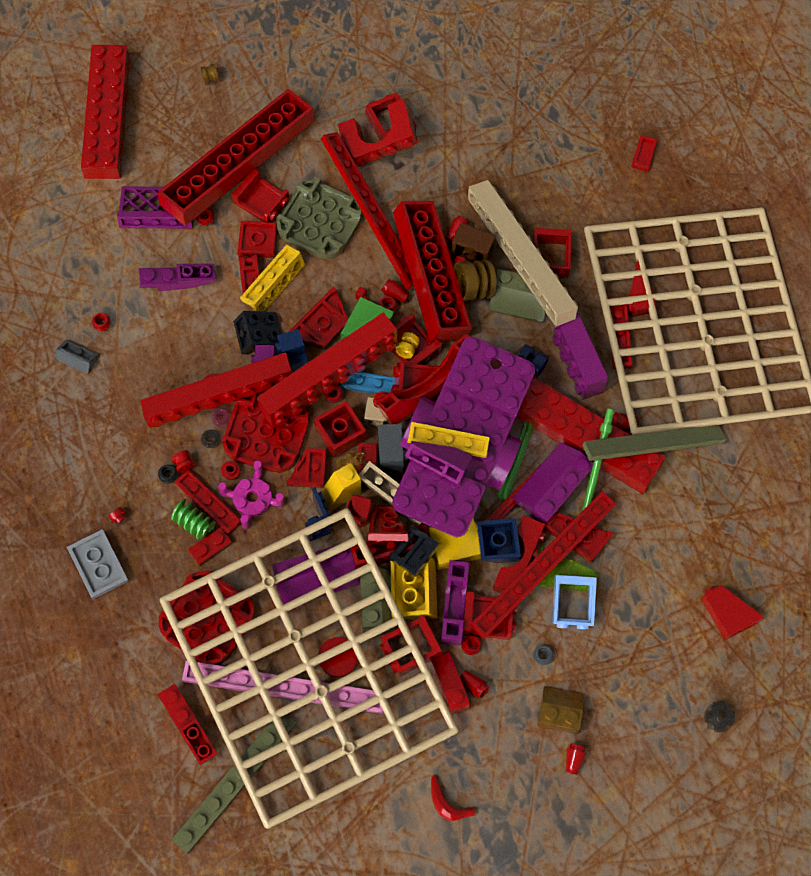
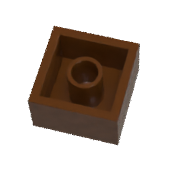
[451,223,495,263]

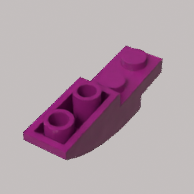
[138,264,216,291]

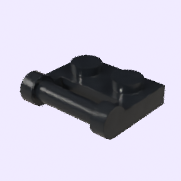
[387,525,440,577]

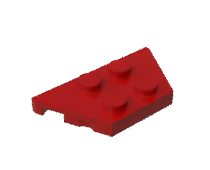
[288,287,349,349]

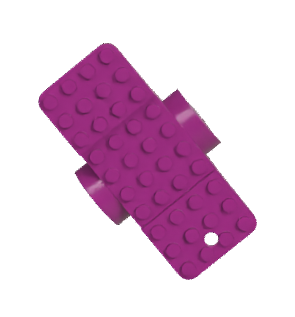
[392,336,535,538]

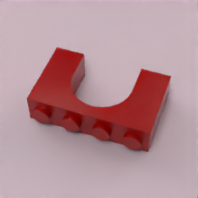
[338,99,419,167]

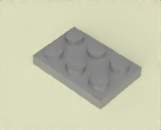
[67,529,129,599]

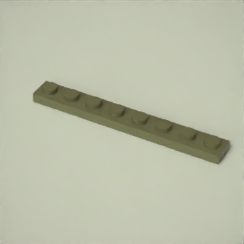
[172,715,296,854]

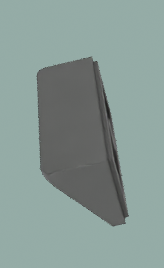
[55,340,99,374]

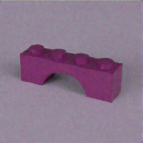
[441,560,469,646]

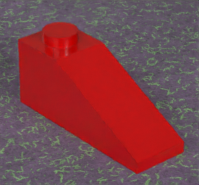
[627,260,656,317]
[431,652,470,715]

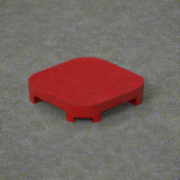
[222,392,309,473]
[158,570,255,665]

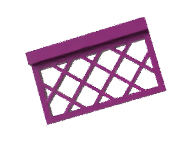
[117,186,193,229]

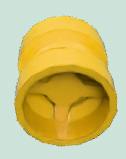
[396,332,420,359]

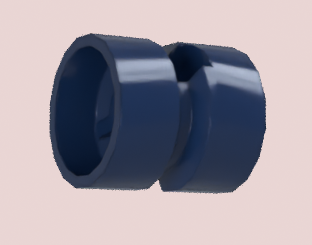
[518,344,549,378]

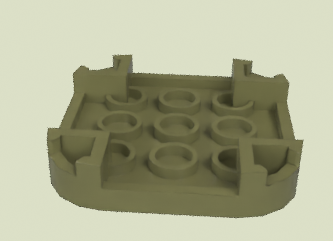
[277,177,362,260]

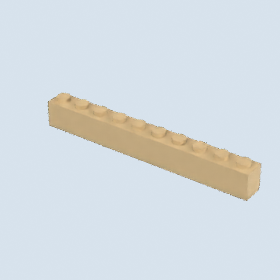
[468,180,578,327]

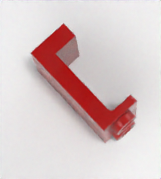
[232,168,290,222]
[392,314,442,365]
[391,362,441,402]
[462,591,517,640]

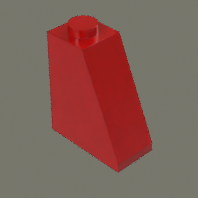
[701,585,763,640]

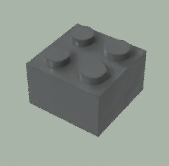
[378,424,407,474]

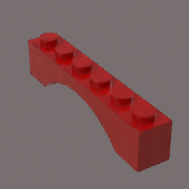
[376,334,470,424]

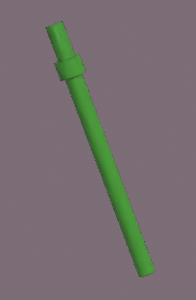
[582,408,615,510]

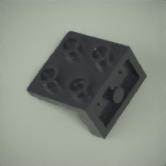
[233,311,281,355]

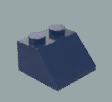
[476,518,521,563]

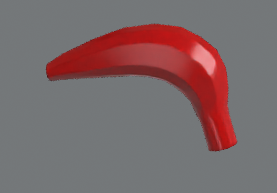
[431,775,475,821]

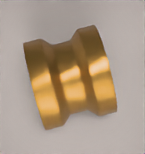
[200,63,219,84]

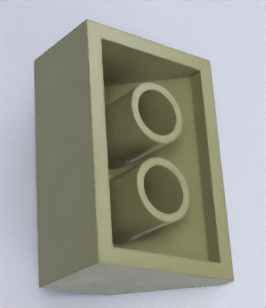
[489,269,545,323]
[360,568,399,633]

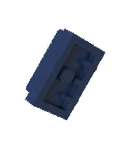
[305,487,333,542]

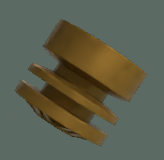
[453,260,496,301]

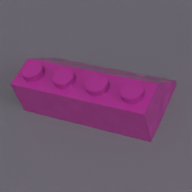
[512,442,593,523]
[272,545,360,604]

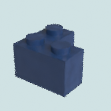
[275,329,308,372]

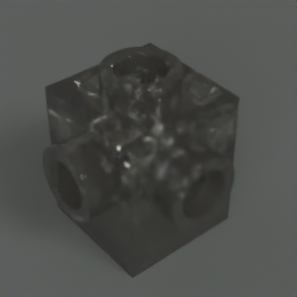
[704,701,735,732]

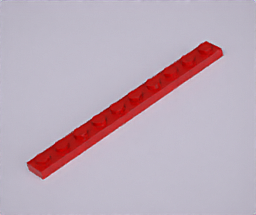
[321,132,414,291]
[470,491,617,639]

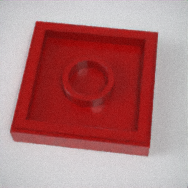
[237,221,277,258]

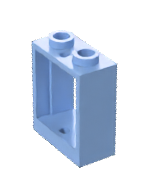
[552,575,597,629]

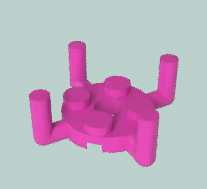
[218,461,285,529]

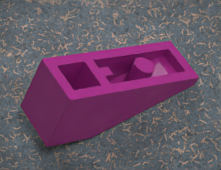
[405,441,473,484]

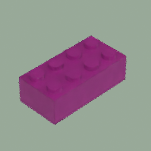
[552,313,608,400]

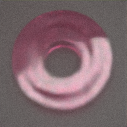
[211,408,231,427]

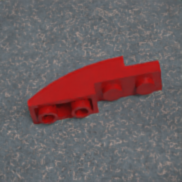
[157,683,217,765]

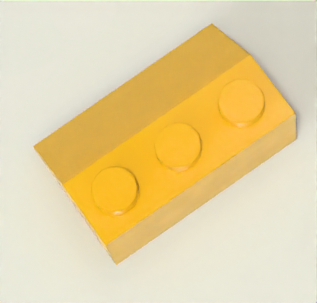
[390,557,437,620]

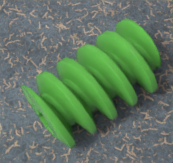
[171,499,216,540]

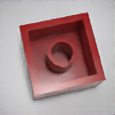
[313,401,367,458]

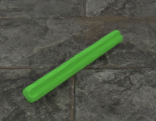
[497,421,534,501]

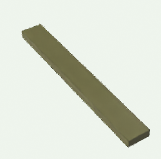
[582,425,726,461]

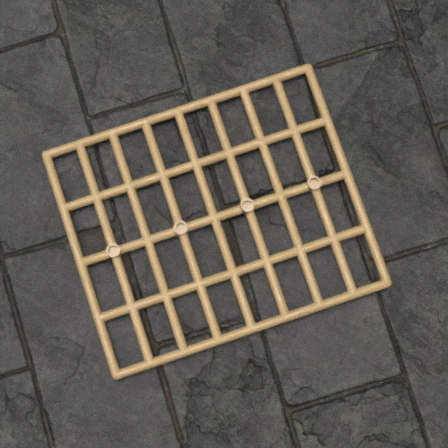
[584,207,811,435]
[160,508,459,829]

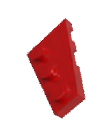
[368,506,408,542]
[544,512,614,563]

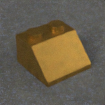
[537,687,584,734]

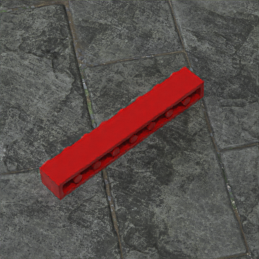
[140,352,293,428]

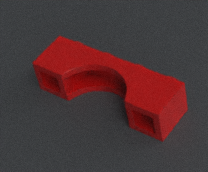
[492,515,546,593]

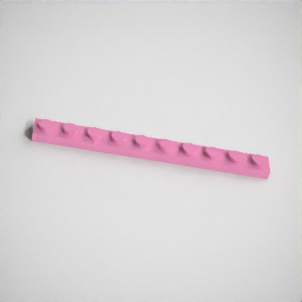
[182,661,383,714]

